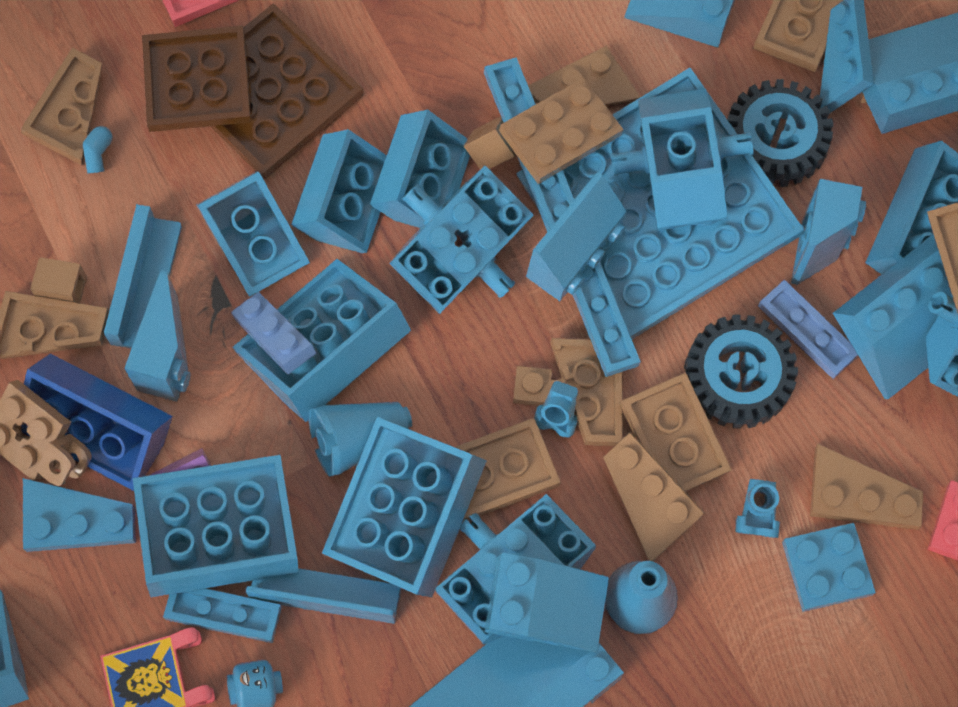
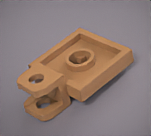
[0,380,92,486]

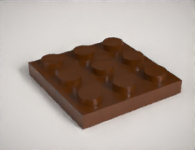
[142,26,251,132]

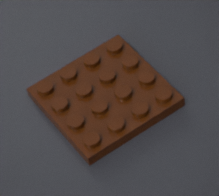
[210,3,364,179]

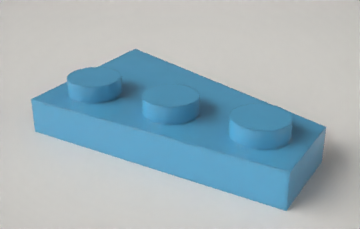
[820,0,874,114]
[23,478,136,552]

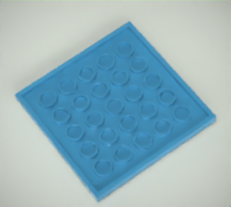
[516,68,804,339]

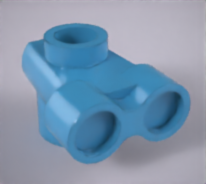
[534,381,578,437]
[735,479,780,538]

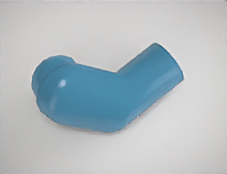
[83,126,113,174]

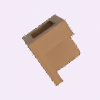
[464,116,516,169]
[30,258,87,303]

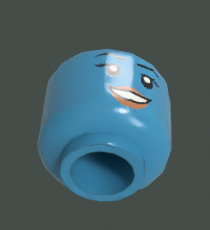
[227,660,283,707]

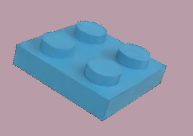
[782,523,876,612]

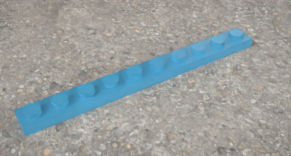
[484,57,641,377]

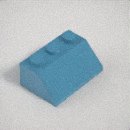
[370,110,470,228]
[291,129,387,253]
[526,172,627,301]
[791,179,866,285]

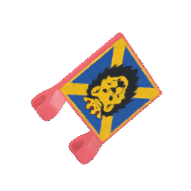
[100,627,215,707]

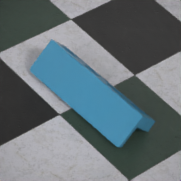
[104,204,182,348]
[246,568,401,624]

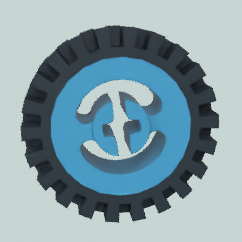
[727,79,833,187]
[684,315,798,429]

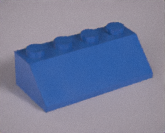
[21,353,173,491]

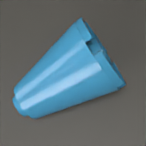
[308,402,412,476]
[605,561,678,634]

